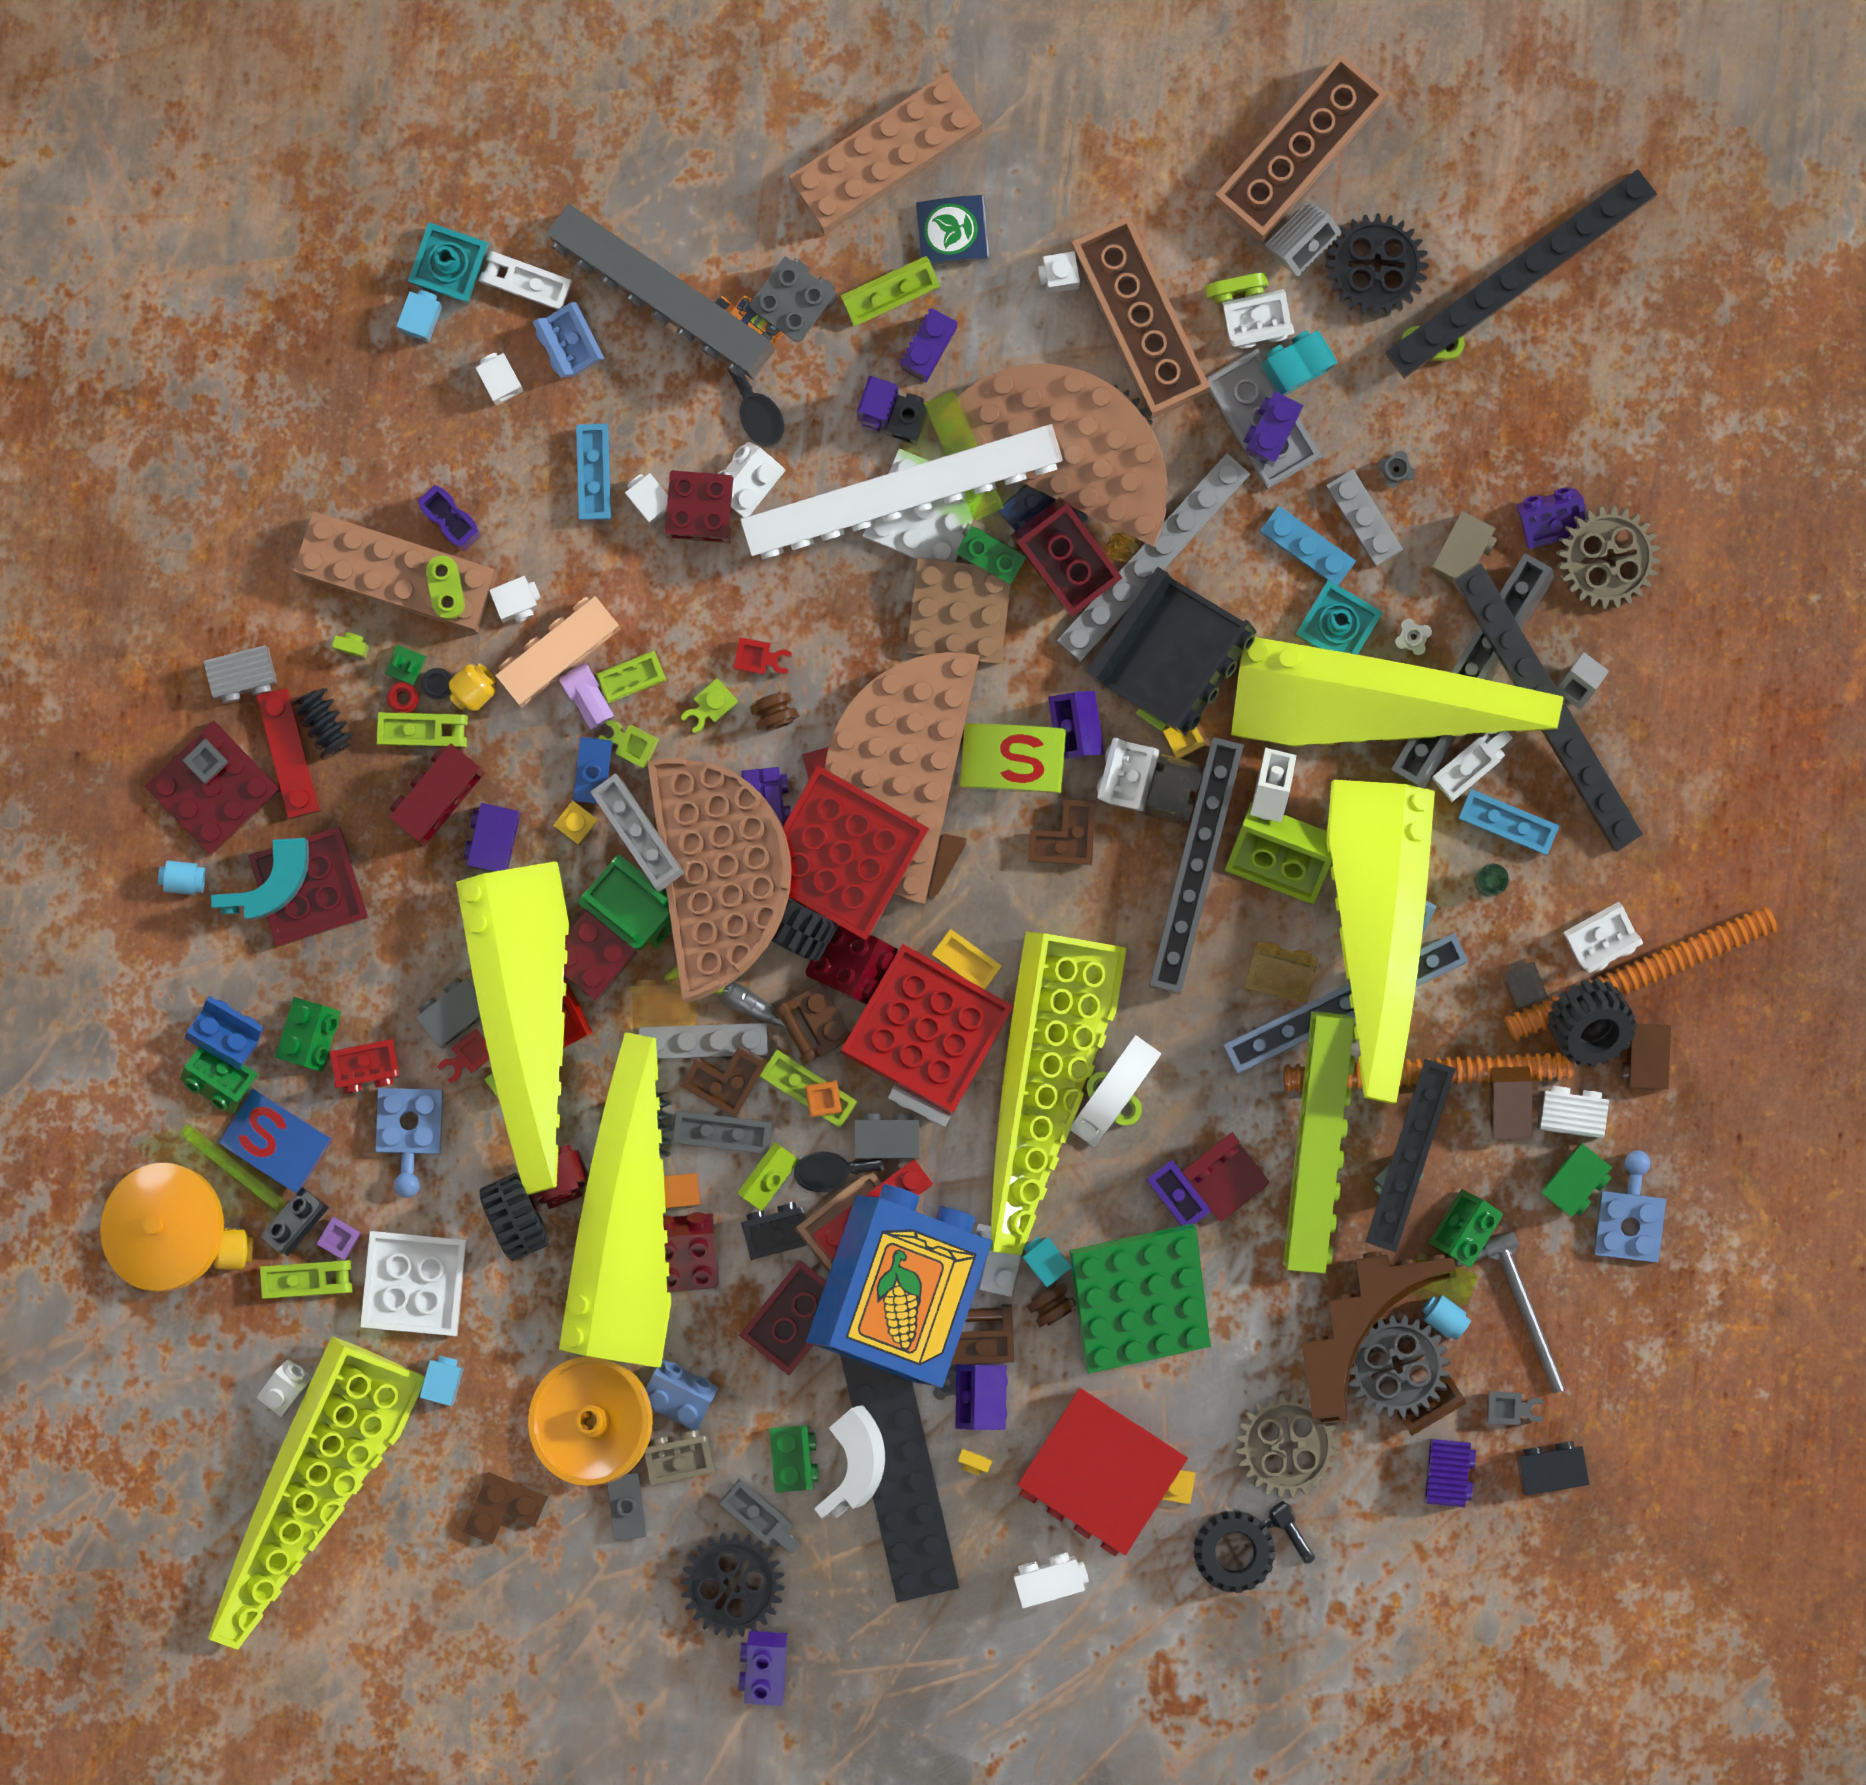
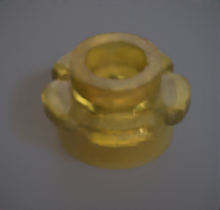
[1107,533,1138,562]

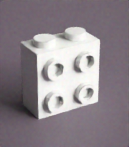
[1013,1552,1089,1608]

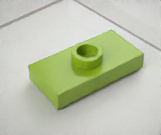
[595,651,667,705]
[737,1142,799,1211]

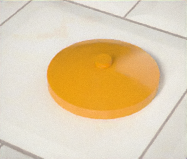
[100,1163,224,1292]
[528,1356,653,1486]

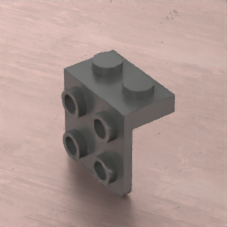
[750,256,837,342]

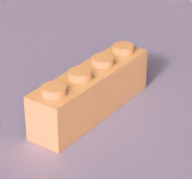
[495,596,621,708]

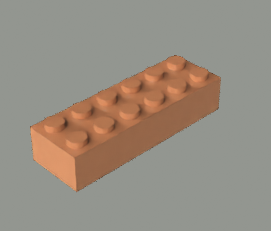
[1214,53,1388,243]
[788,72,982,235]
[1071,215,1210,419]
[293,511,498,634]

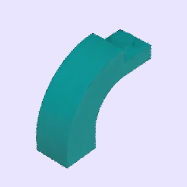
[211,838,309,921]

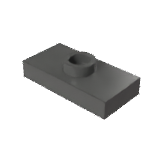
[608,1472,647,1541]

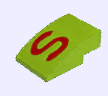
[960,723,1066,793]

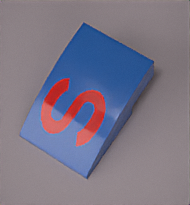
[219,1089,333,1193]

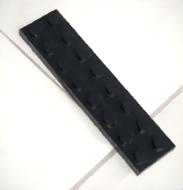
[840,1355,960,1603]

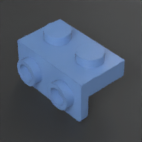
[533,302,604,378]
[646,1359,719,1430]

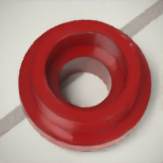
[387,682,419,713]

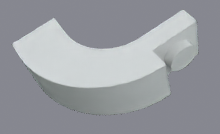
[1070,1035,1161,1147]
[814,1405,885,1518]

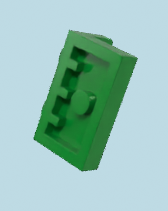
[956,523,1026,584]
[180,1047,258,1114]
[1428,1189,1503,1268]
[769,1425,819,1493]

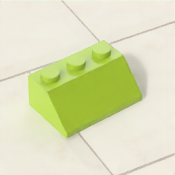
[1225,802,1332,905]

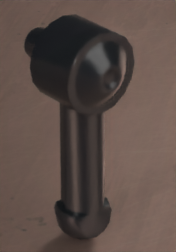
[1263,1501,1315,1564]

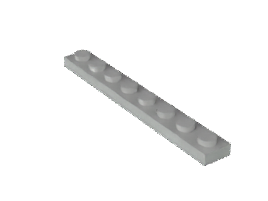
[1057,453,1251,663]

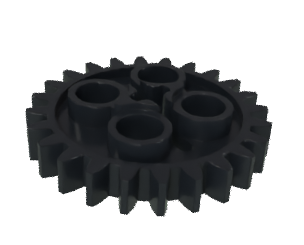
[1325,213,1429,318]
[680,1532,785,1638]

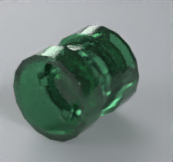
[1474,863,1509,897]

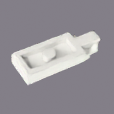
[1431,731,1513,803]

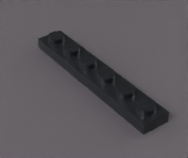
[1365,1058,1456,1253]

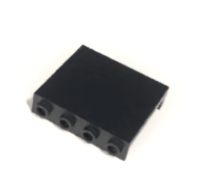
[1087,567,1257,737]

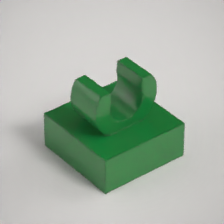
[385,645,427,686]

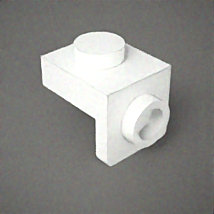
[257,1360,312,1418]

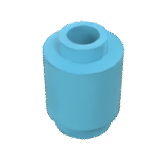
[158,860,206,895]
[1421,1294,1471,1340]

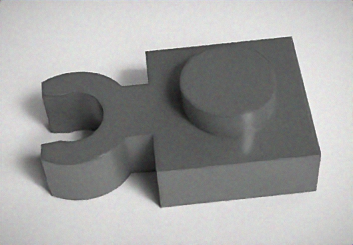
[1487,1391,1544,1425]

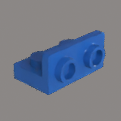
[185,996,263,1070]

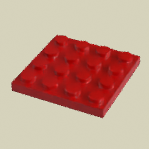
[783,765,930,940]
[840,943,1014,1116]

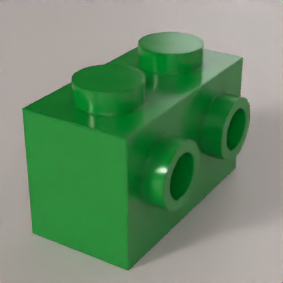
[1539,1143,1612,1218]

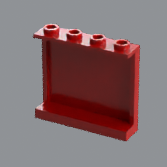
[1017,1387,1188,1557]

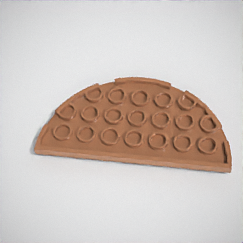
[928,364,1168,547]
[825,652,980,905]
[647,757,791,1003]

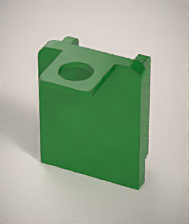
[577,854,672,950]

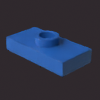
[573,736,613,804]

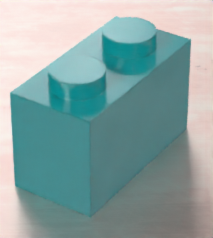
[1022,1236,1072,1287]

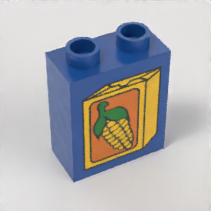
[806,1184,992,1388]

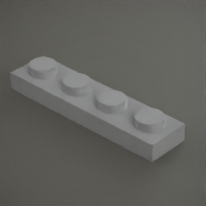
[590,773,685,892]
[639,1023,768,1059]

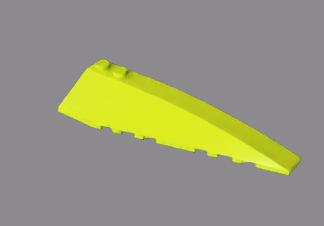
[1231,637,1564,747]
[1326,780,1435,1104]
[990,931,1127,1255]
[559,1032,671,1367]
[208,1336,425,1650]

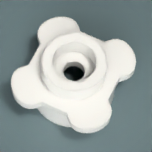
[1395,619,1432,655]

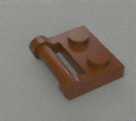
[772,983,850,1066]
[951,1304,1014,1365]

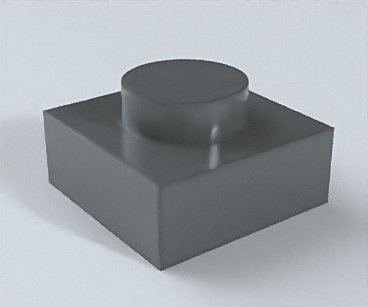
[182,738,229,784]

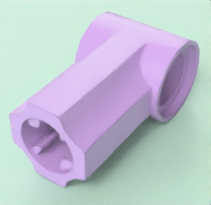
[558,662,615,730]

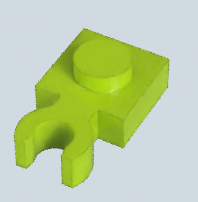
[681,678,739,734]
[598,720,659,768]

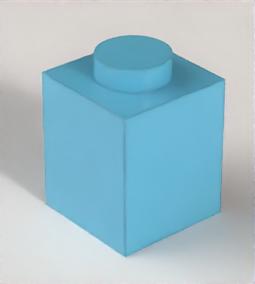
[396,290,442,343]
[420,1355,464,1406]

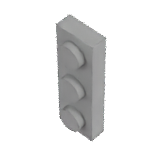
[1326,469,1403,568]

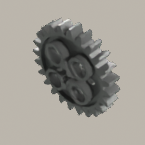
[1349,1315,1450,1420]

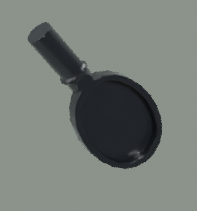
[727,368,785,446]
[794,1151,884,1192]

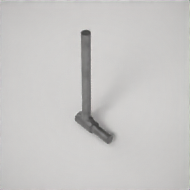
[1454,1230,1565,1394]

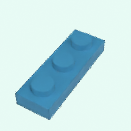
[576,424,611,521]
[1260,506,1356,586]
[1458,789,1559,856]

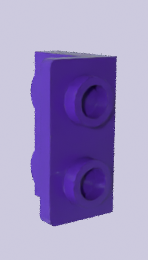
[1516,487,1586,549]

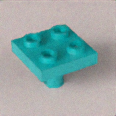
[408,222,489,304]
[1295,580,1383,655]

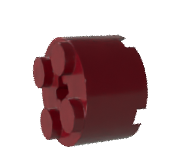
[528,1145,589,1212]

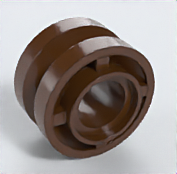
[749,692,800,732]
[1026,1282,1076,1328]

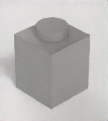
[1556,652,1609,710]

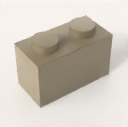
[1430,511,1497,583]

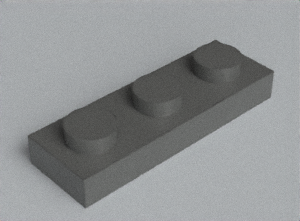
[673,1111,772,1154]

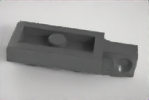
[719,1478,801,1554]

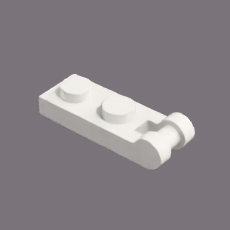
[478,251,572,310]

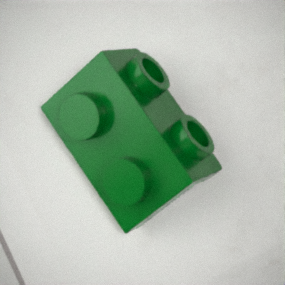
[275,997,341,1072]

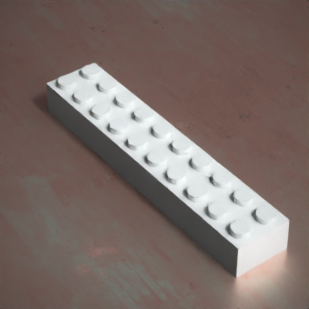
[741,424,1063,560]

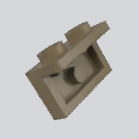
[644,1430,714,1486]

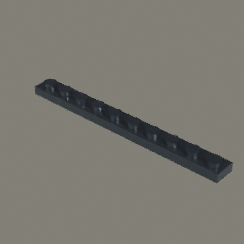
[1385,169,1657,379]
[1452,563,1643,852]

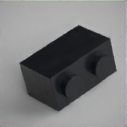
[1516,1441,1589,1496]

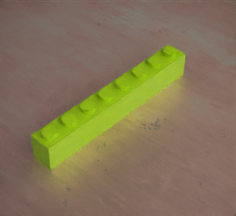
[1283,1011,1357,1273]

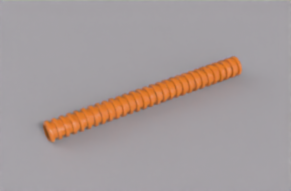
[1504,906,1777,1043]
[1284,1052,1574,1093]

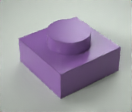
[317,1216,361,1260]

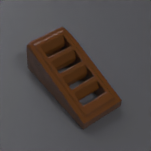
[927,833,967,899]

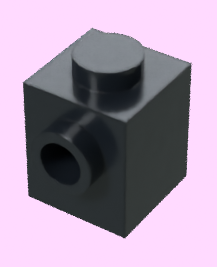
[886,393,929,445]

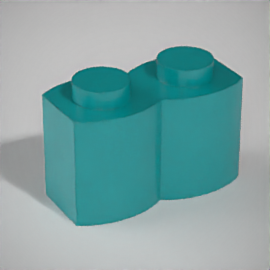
[1261,330,1338,396]

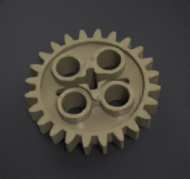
[1556,505,1661,609]
[1235,1393,1340,1498]

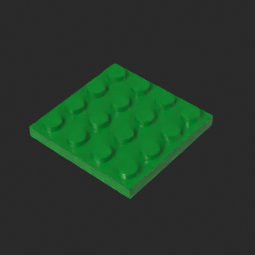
[1069,1223,1211,1374]

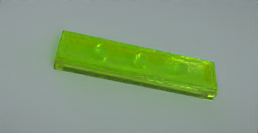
[924,390,1004,521]
[180,1124,289,1213]

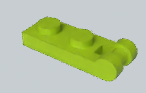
[377,712,468,748]
[260,1260,353,1299]

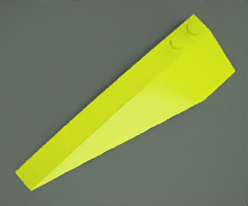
[456,862,569,1195]

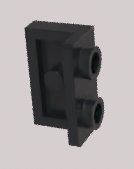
[261,1187,329,1256]
[741,1202,807,1260]

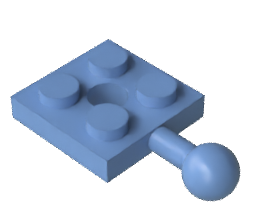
[376,1088,443,1198]
[1593,1150,1666,1263]

